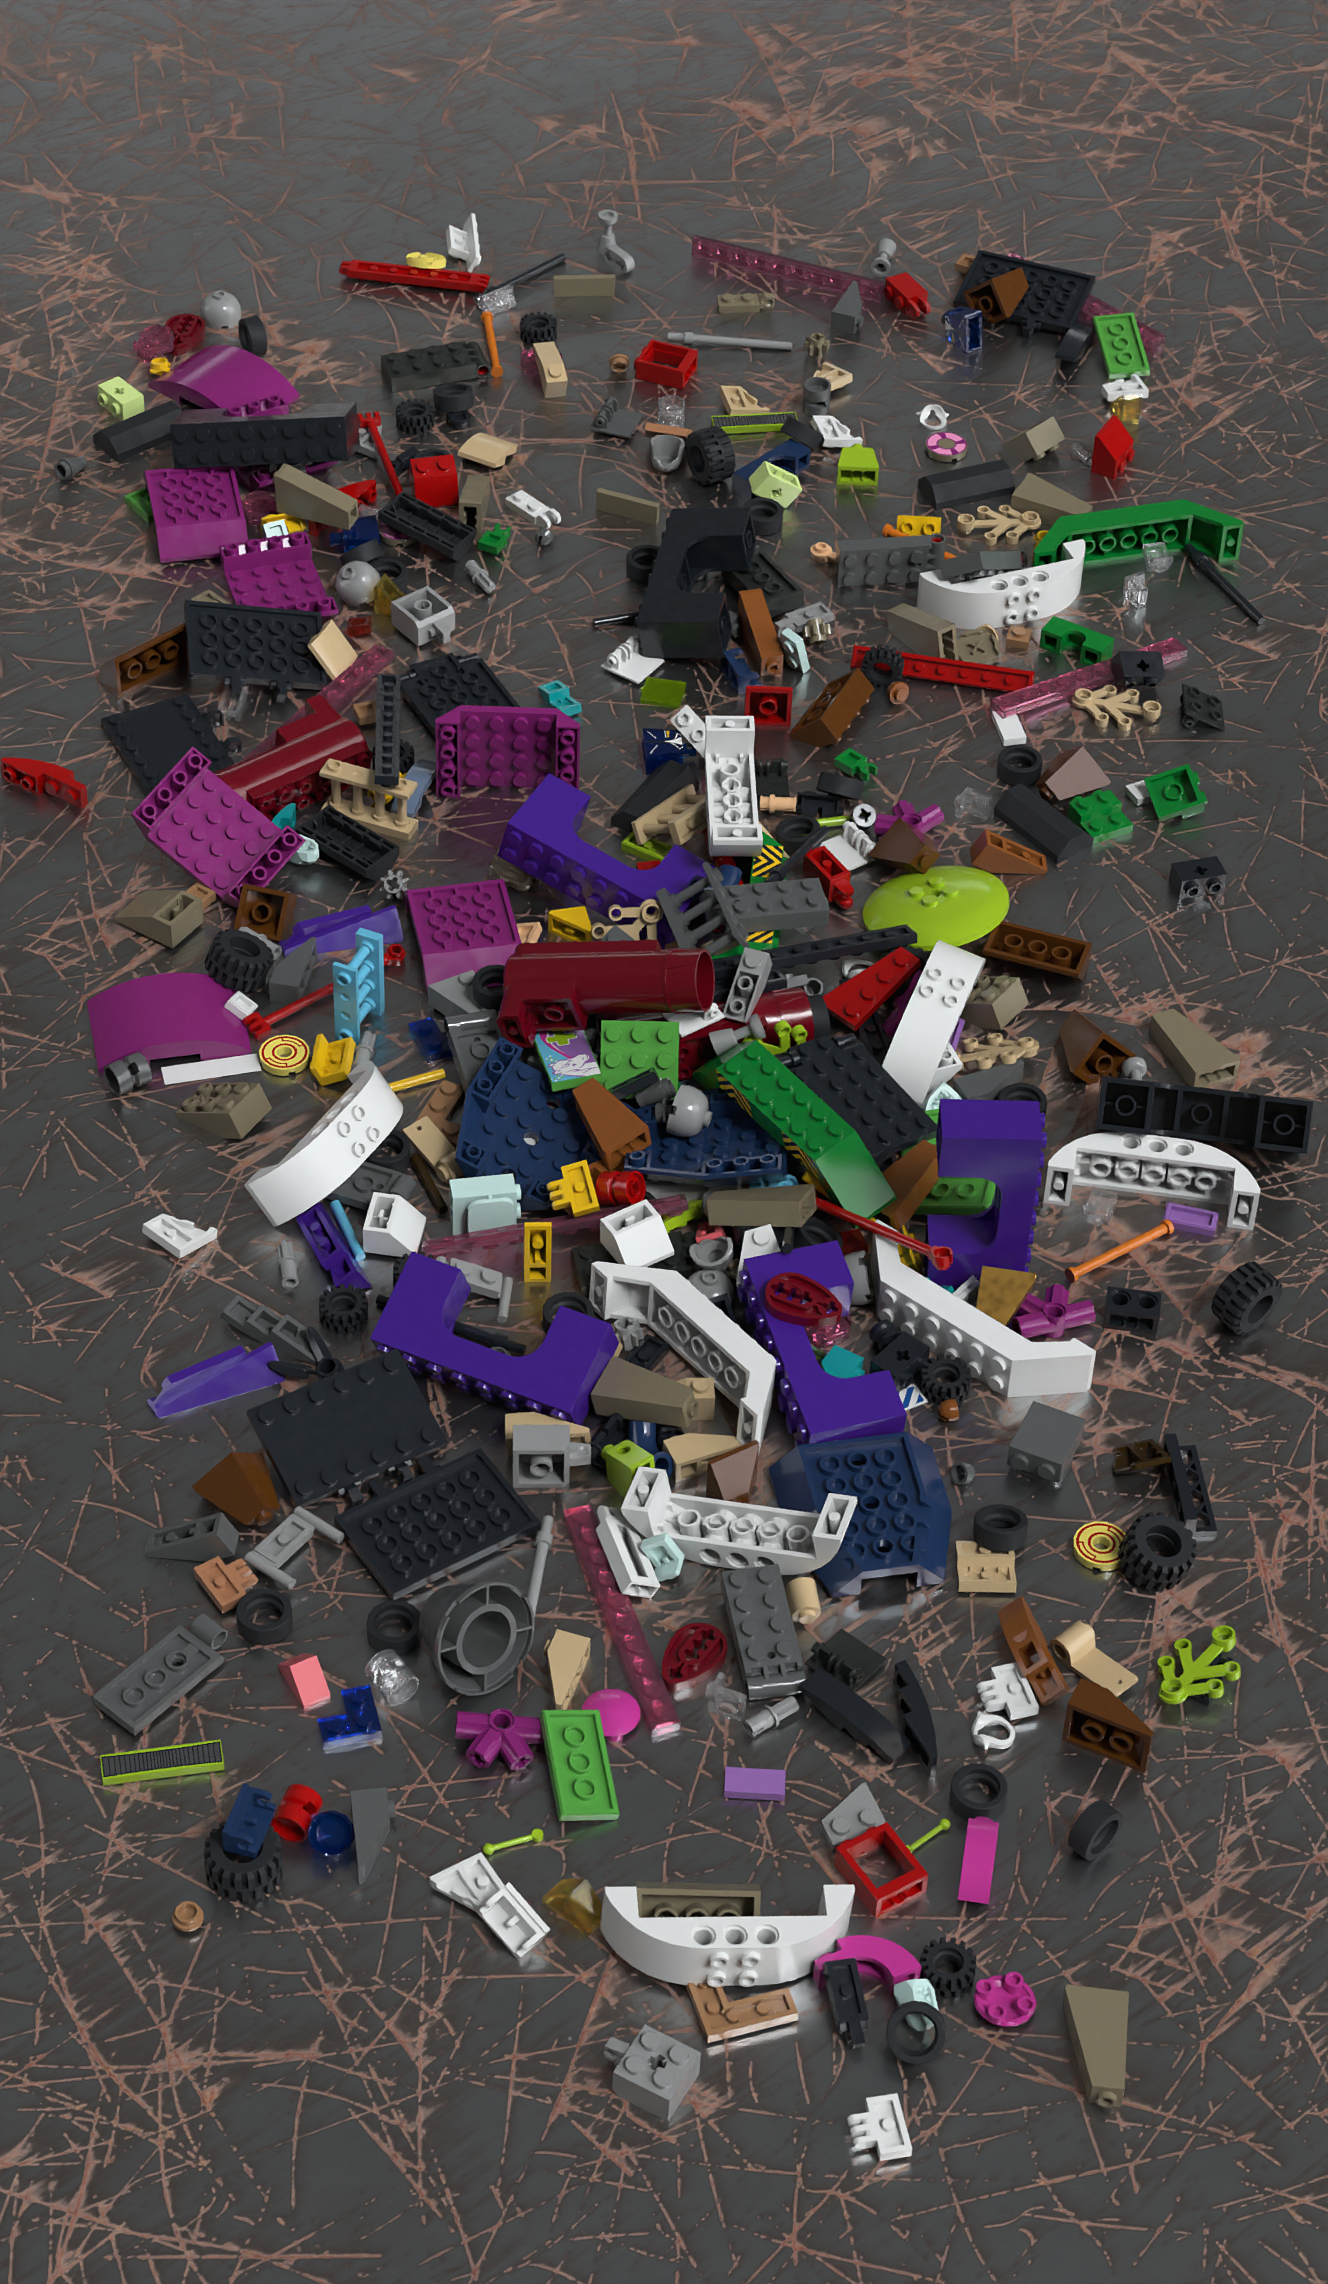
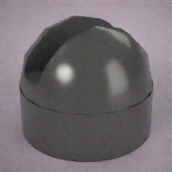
[535,527,555,546]
[950,1462,975,1485]

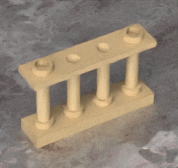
[319,758,418,841]
[631,784,707,845]

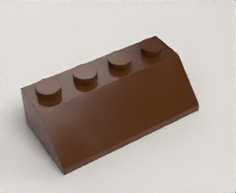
[99,623,187,698]
[789,668,875,748]
[983,921,1092,981]

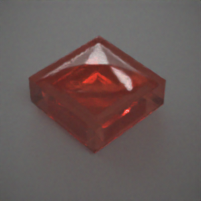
[347,616,372,636]
[839,1228,868,1256]

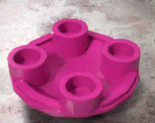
[582,1689,640,1742]
[973,1972,1037,2027]

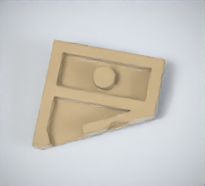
[813,362,853,391]
[719,385,770,415]

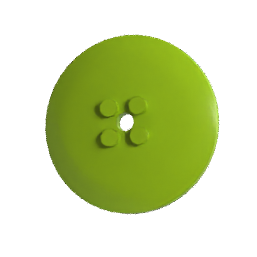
[863,865,1010,951]

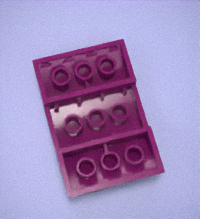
[148,345,300,409]
[87,973,252,1074]

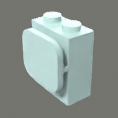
[449,1173,521,1241]

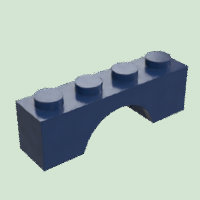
[732,438,810,500]

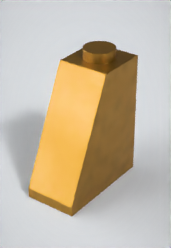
[976,1266,1036,1327]

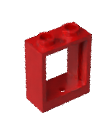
[634,339,698,390]
[834,1822,928,1918]

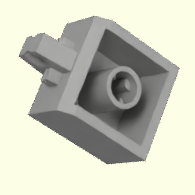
[391,586,455,646]
[513,1424,591,1488]
[604,2025,701,2122]

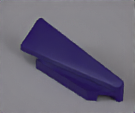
[279,905,404,957]
[296,1201,372,1289]
[147,1342,285,1418]

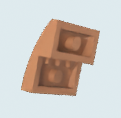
[645,422,693,442]

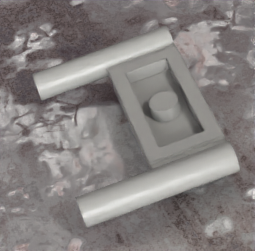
[436,1256,513,1323]
[244,1506,345,1589]

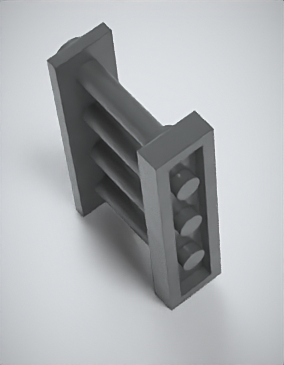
[656,862,750,955]

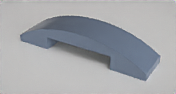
[391,759,436,818]

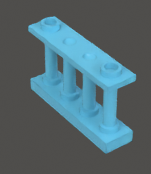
[333,928,385,1046]

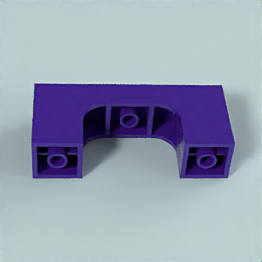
[497,773,716,949]
[924,1099,1047,1291]
[737,1241,907,1447]
[370,1251,619,1426]

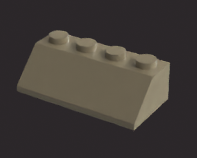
[635,1881,761,1918]

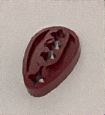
[164,314,206,356]
[764,1272,843,1327]
[661,1623,727,1693]

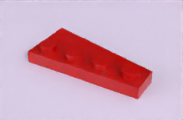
[823,947,921,1032]

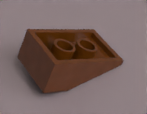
[1062,1678,1154,1773]

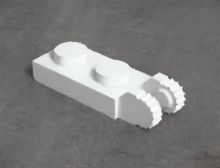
[505,490,561,529]

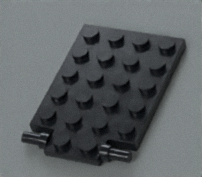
[400,652,520,738]
[778,1033,937,1158]

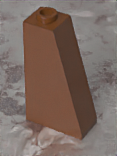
[738,588,784,677]
[572,1077,652,1171]
[874,1139,940,1232]

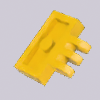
[546,1160,600,1217]

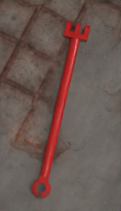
[357,411,403,496]
[242,944,406,1041]
[815,1189,953,1270]

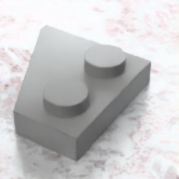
[821,1782,886,1852]

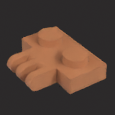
[193,1556,258,1614]

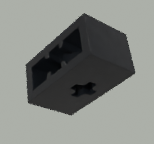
[1110,651,1165,688]
[1169,856,1227,900]
[869,1331,930,1392]

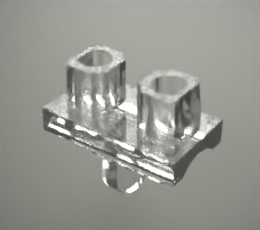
[477,285,517,315]

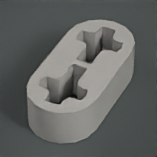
[603,244,635,274]

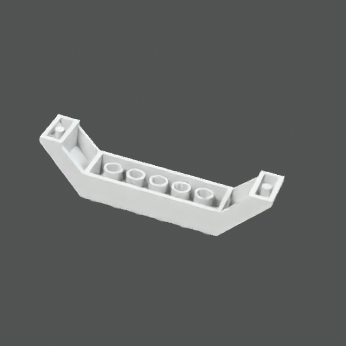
[870,1219,1096,1398]
[589,1261,777,1455]

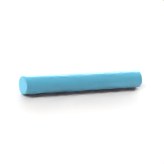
[330,1200,366,1262]

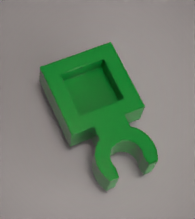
[477,523,511,555]
[834,748,877,781]

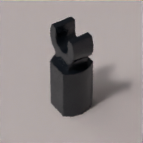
[384,446,419,476]

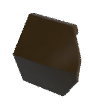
[1112,1439,1172,1474]

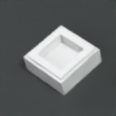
[224,991,258,1020]

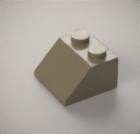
[1000,416,1065,462]

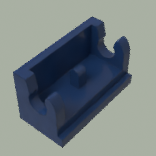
[721,648,762,694]
[222,1783,277,1858]

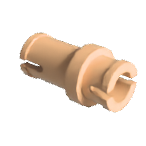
[760,794,797,813]

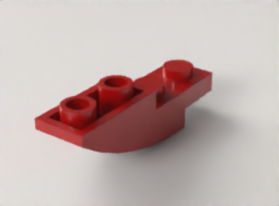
[308,479,377,537]
[0,757,88,809]

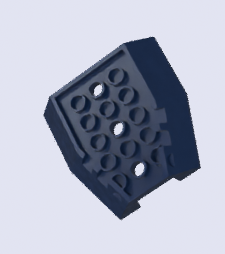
[455,1037,635,1211]
[624,1088,789,1187]
[768,1432,952,1598]

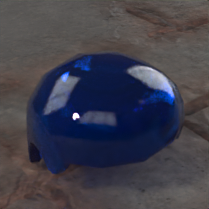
[307,1810,355,1858]

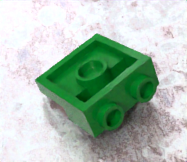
[1144,764,1208,822]
[1067,790,1133,844]

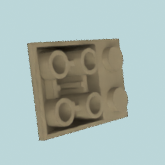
[114,890,203,949]
[960,975,1028,1030]
[175,1082,272,1139]

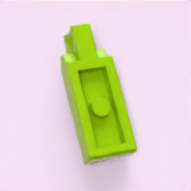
[659,1199,704,1233]

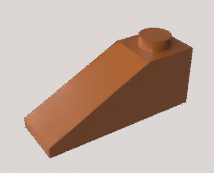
[969,829,1048,874]

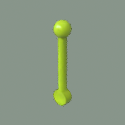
[906,1819,951,1853]
[482,1829,544,1855]

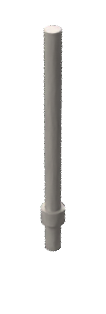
[668,331,792,351]
[526,1515,554,1658]

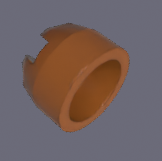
[938,1398,959,1422]

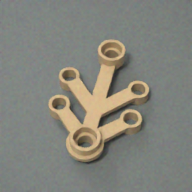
[957,505,1041,546]
[1072,685,1161,731]
[591,899,664,940]
[955,1033,1039,1071]

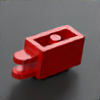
[884,272,931,318]
[802,845,854,909]

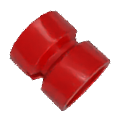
[595,1171,646,1206]
[270,1784,323,1843]

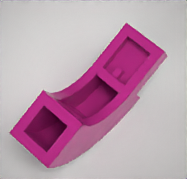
[958,1817,999,1904]
[813,1935,921,1995]

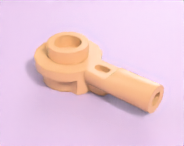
[810,542,836,563]

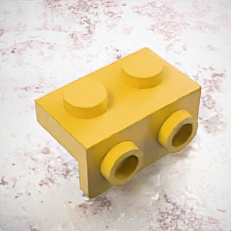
[309,1033,356,1086]

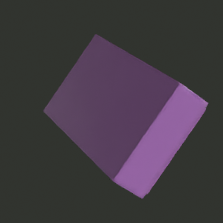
[1163,1202,1219,1237]
[724,1767,786,1801]

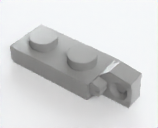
[774,602,834,638]

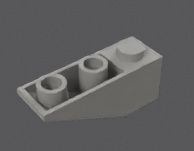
[723,947,772,1024]

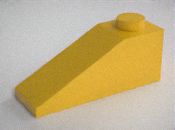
[523,1222,552,1283]

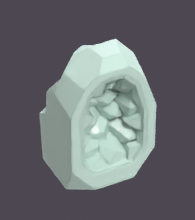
[287,834,319,866]
[921,1082,962,1111]
[894,1979,938,2031]

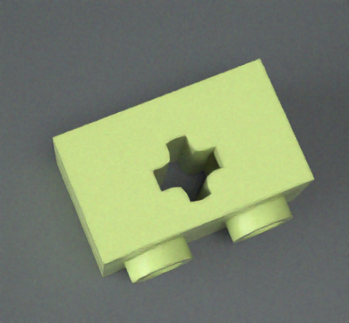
[97,376,145,421]
[748,461,802,508]

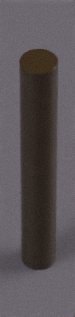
[410,1154,448,1214]

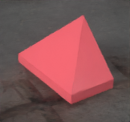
[696,1221,728,1244]

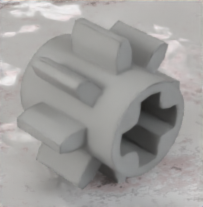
[380,870,411,900]
[613,1317,644,1351]

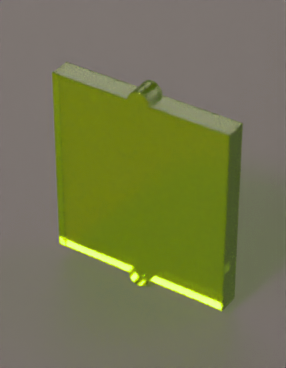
[640,677,686,709]

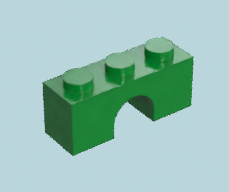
[1039,616,1114,670]

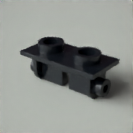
[796,791,845,818]
[588,1413,628,1468]

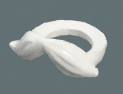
[916,404,949,431]
[841,959,874,979]
[971,1711,1015,1750]

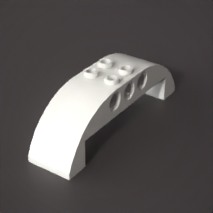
[916,539,1085,630]
[705,716,763,856]
[882,940,986,1107]
[244,1060,403,1227]
[1043,1132,1260,1231]
[621,1466,857,1575]
[600,1884,855,1987]

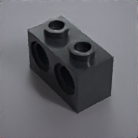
[1103,1286,1162,1335]

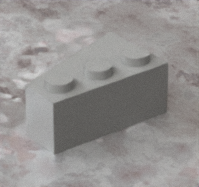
[428,970,499,1018]

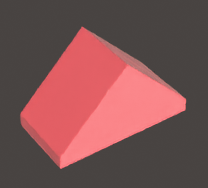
[278,1653,331,1709]

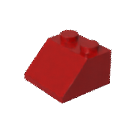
[1090,415,1135,479]
[408,454,459,508]
[744,686,793,727]

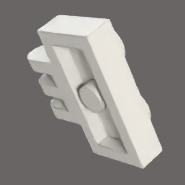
[976,1662,1039,1720]
[847,2093,912,2161]

